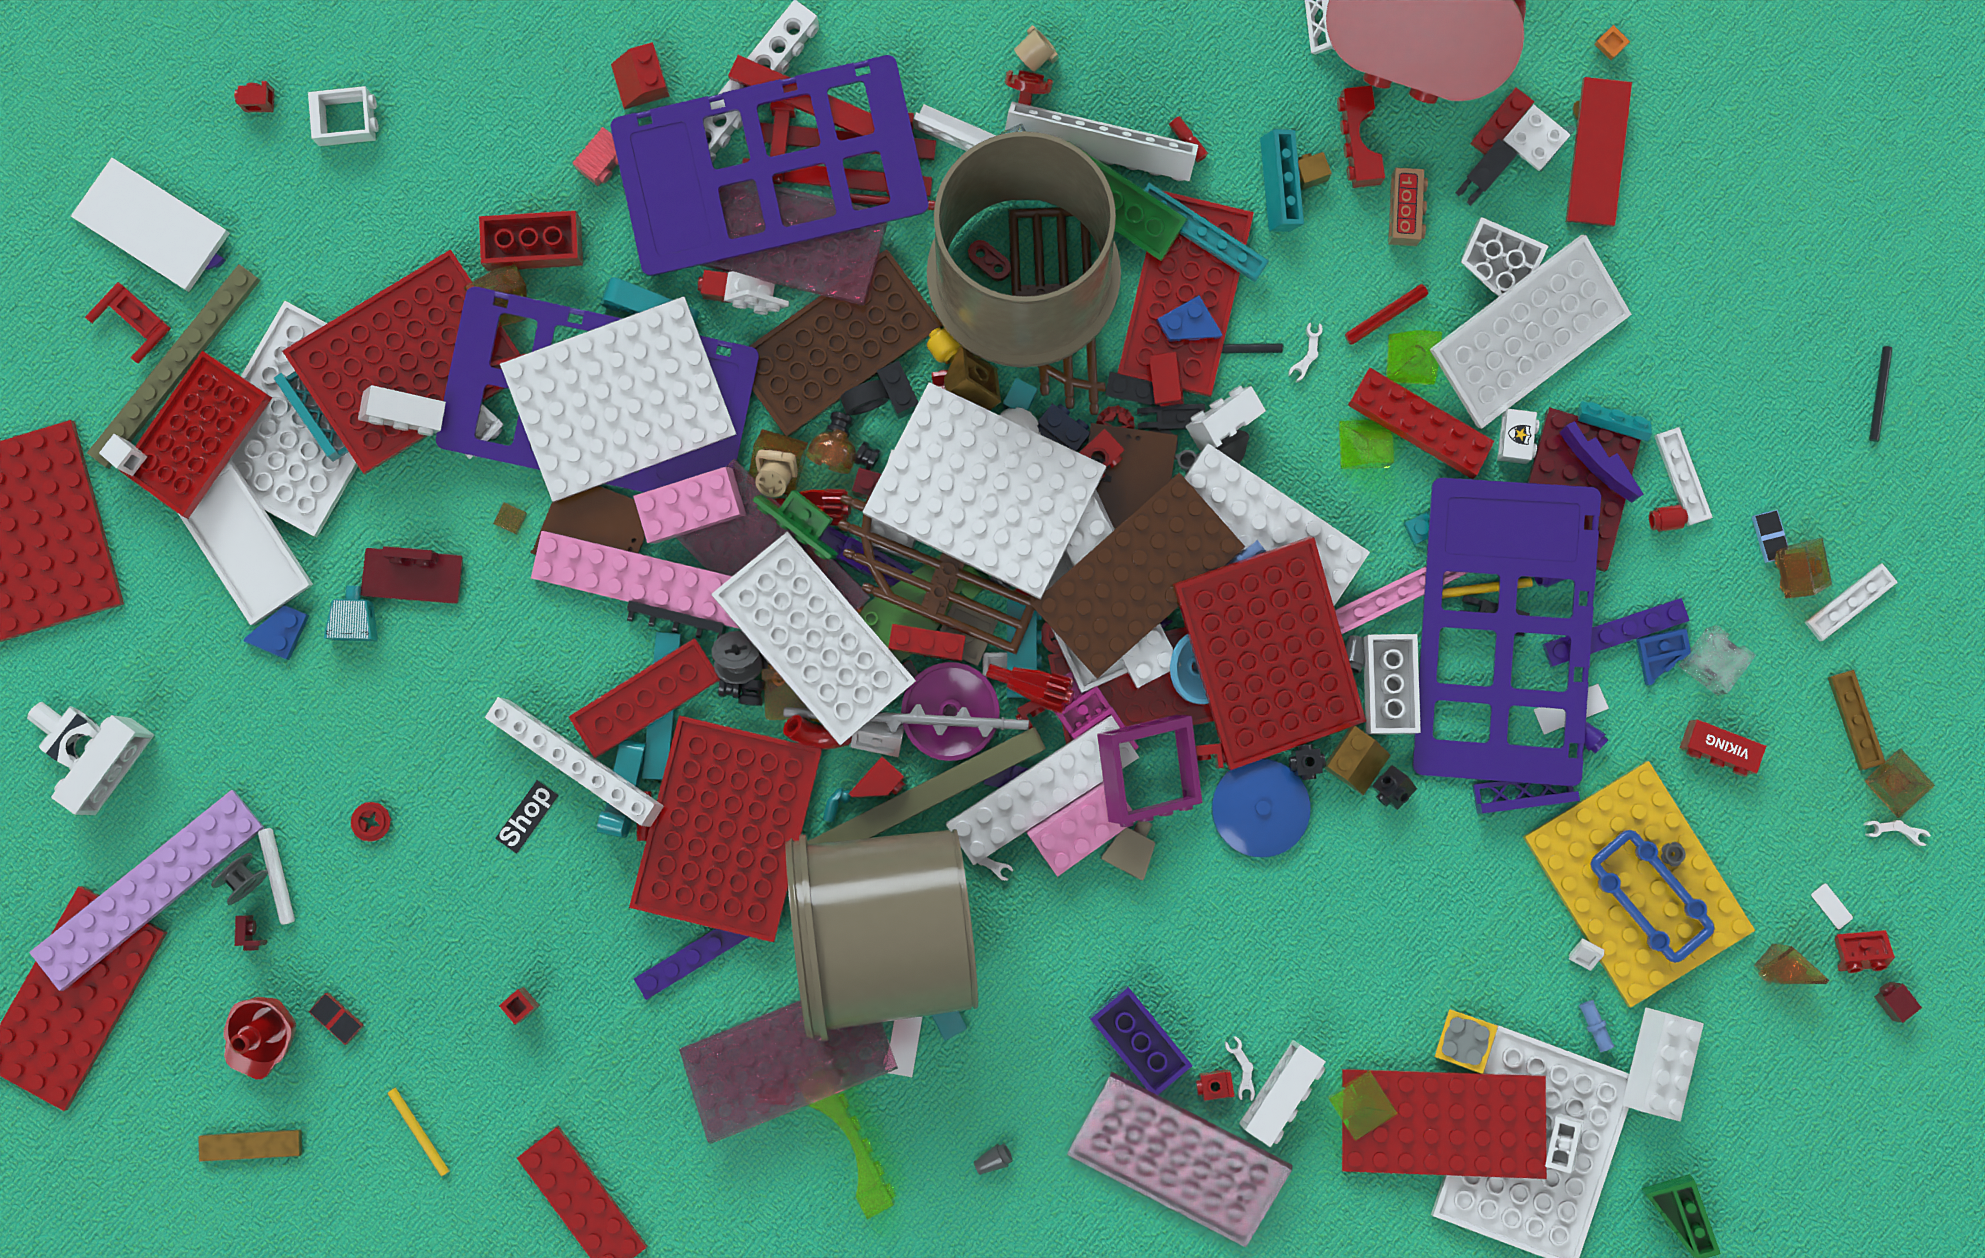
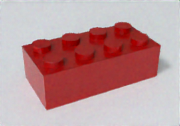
[479,211,583,271]

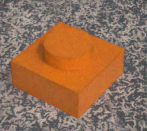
[1594,25,1630,60]

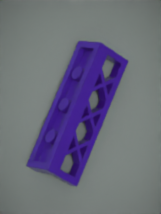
[1472,781,1580,814]

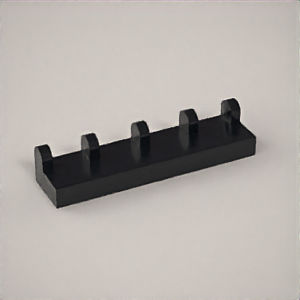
[627,600,727,639]

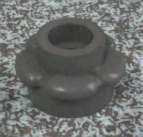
[1661,842,1686,866]

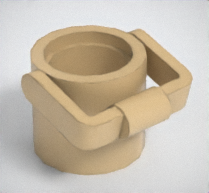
[1014,26,1059,72]
[755,450,798,497]

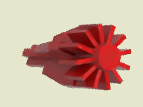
[768,489,852,526]
[986,664,1074,714]

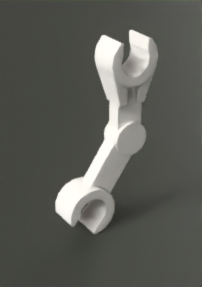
[1288,323,1323,382]
[1863,820,1930,846]
[978,857,1013,881]
[1225,1036,1255,1101]

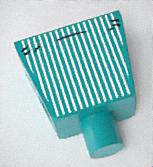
[324,586,378,641]

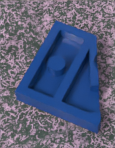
[1157,296,1222,342]
[244,605,309,660]
[1636,628,1691,685]

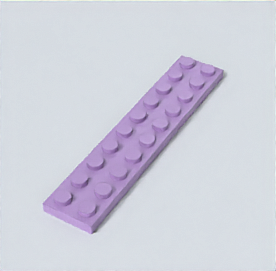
[29,790,265,991]

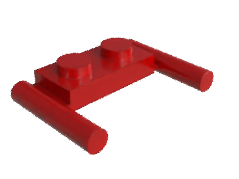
[85,282,171,364]

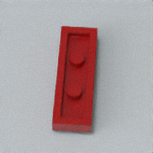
[1470,87,1535,155]

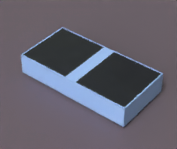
[1752,510,1791,563]

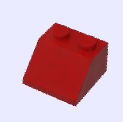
[611,42,670,110]
[849,757,906,798]

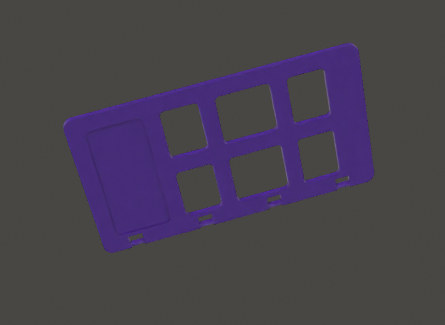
[611,55,929,276]
[436,286,759,492]
[1413,478,1601,786]

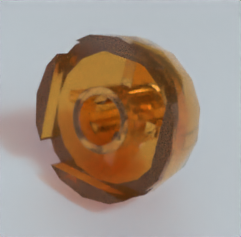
[806,429,856,474]

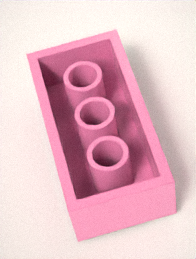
[633,467,746,544]
[1026,782,1135,877]

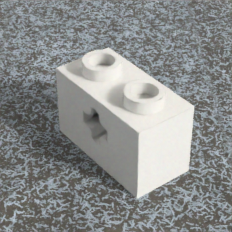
[1545,1113,1584,1174]

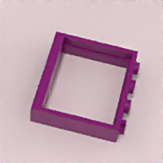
[1097,714,1202,827]

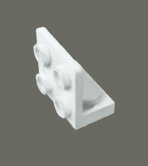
[1503,105,1570,171]
[724,271,789,315]

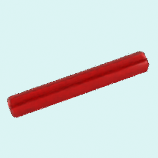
[1345,284,1428,345]

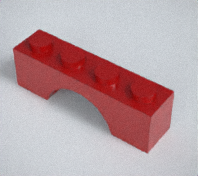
[1337,85,1385,188]

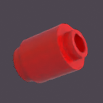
[1649,505,1688,532]

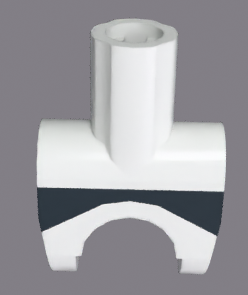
[27,702,100,768]

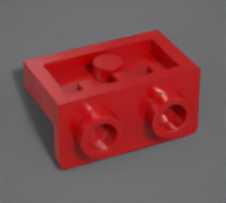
[1834,930,1895,973]

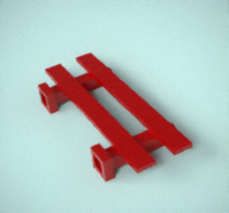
[742,101,936,197]

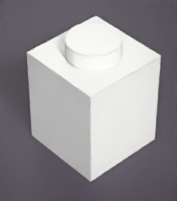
[99,434,147,476]

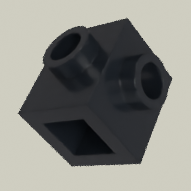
[1289,744,1326,780]
[1372,765,1417,810]

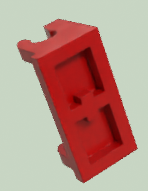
[1149,352,1184,406]

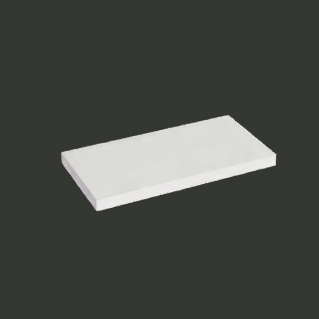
[71,158,230,292]
[178,463,313,625]

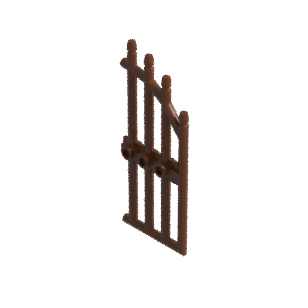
[1008,207,1106,415]
[838,494,1037,655]

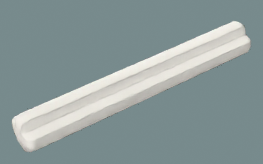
[258,828,295,925]

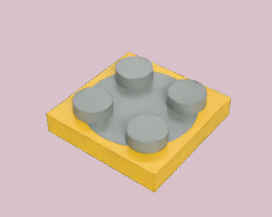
[1434,1009,1499,1074]

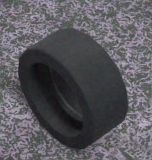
[840,380,889,416]

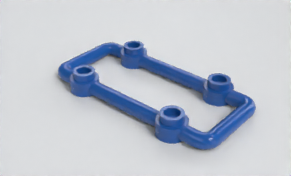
[1590,830,1715,963]

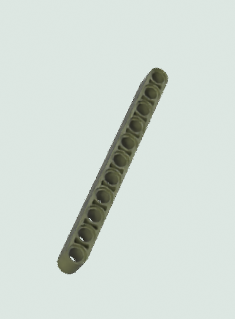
[808,727,1046,844]

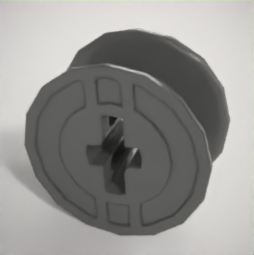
[712,631,763,684]
[211,853,268,905]

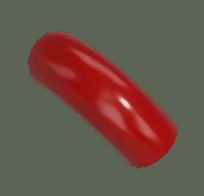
[783,715,852,749]

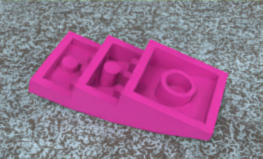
[1054,671,1139,750]

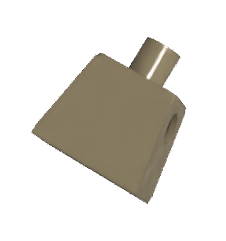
[1100,820,1155,881]

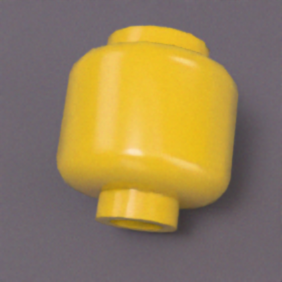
[927,327,962,364]

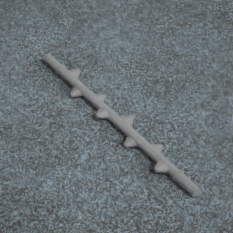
[784,704,1029,737]

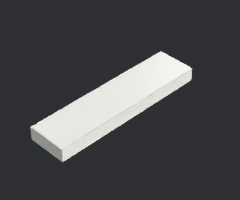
[1654,427,1713,526]
[1804,563,1898,641]

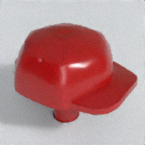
[223,997,297,1080]

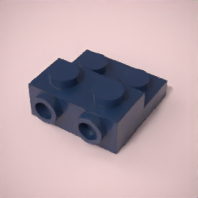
[1037,403,1090,452]

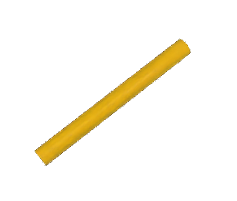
[1442,577,1533,599]
[387,1088,450,1177]

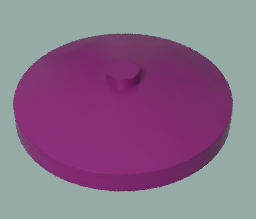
[901,662,1000,761]

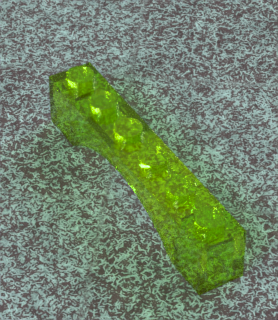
[798,1067,896,1219]

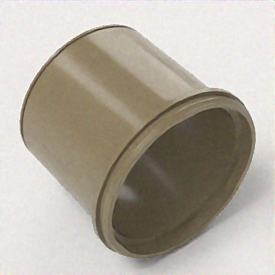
[927,131,1121,367]
[785,829,978,1041]

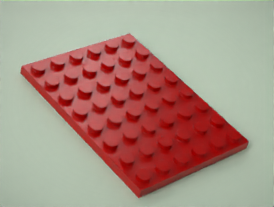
[282,249,521,475]
[0,420,124,642]
[1173,536,1366,770]
[629,715,823,943]

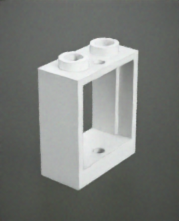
[308,86,379,146]

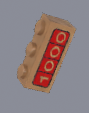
[1388,168,1428,246]

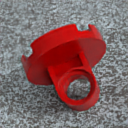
[1005,70,1053,106]

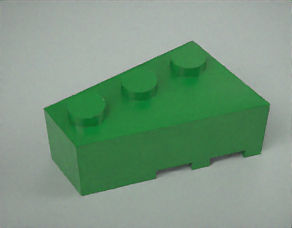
[1641,1174,1721,1258]

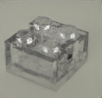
[1679,625,1756,696]

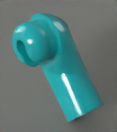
[823,788,850,822]

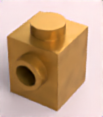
[1298,152,1332,190]

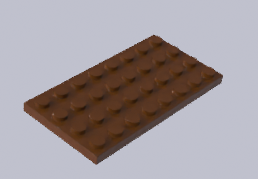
[750,249,943,438]
[1031,472,1245,679]

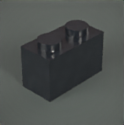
[877,361,919,420]

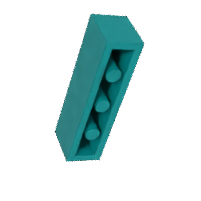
[1260,129,1304,232]
[1007,599,1041,699]

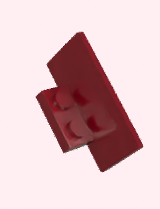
[361,546,463,604]

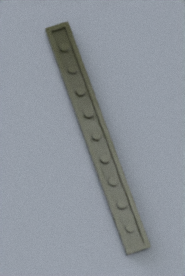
[87,264,261,469]

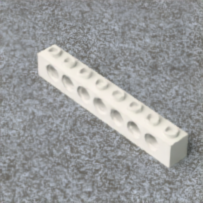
[704,0,819,163]
[485,697,664,827]

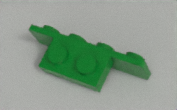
[753,490,838,560]

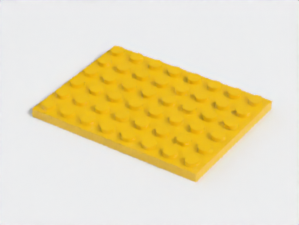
[1523,761,1755,1008]

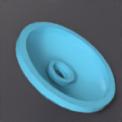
[1170,634,1208,704]

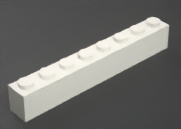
[1004,102,1198,181]

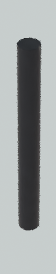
[1221,343,1283,354]
[1869,346,1893,442]

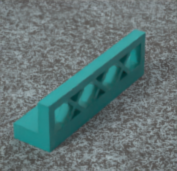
[274,371,349,462]

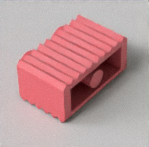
[573,127,619,186]

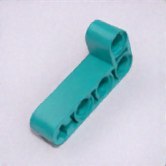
[600,277,700,325]
[597,740,646,838]

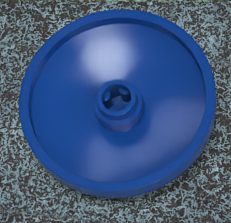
[1211,759,1311,857]

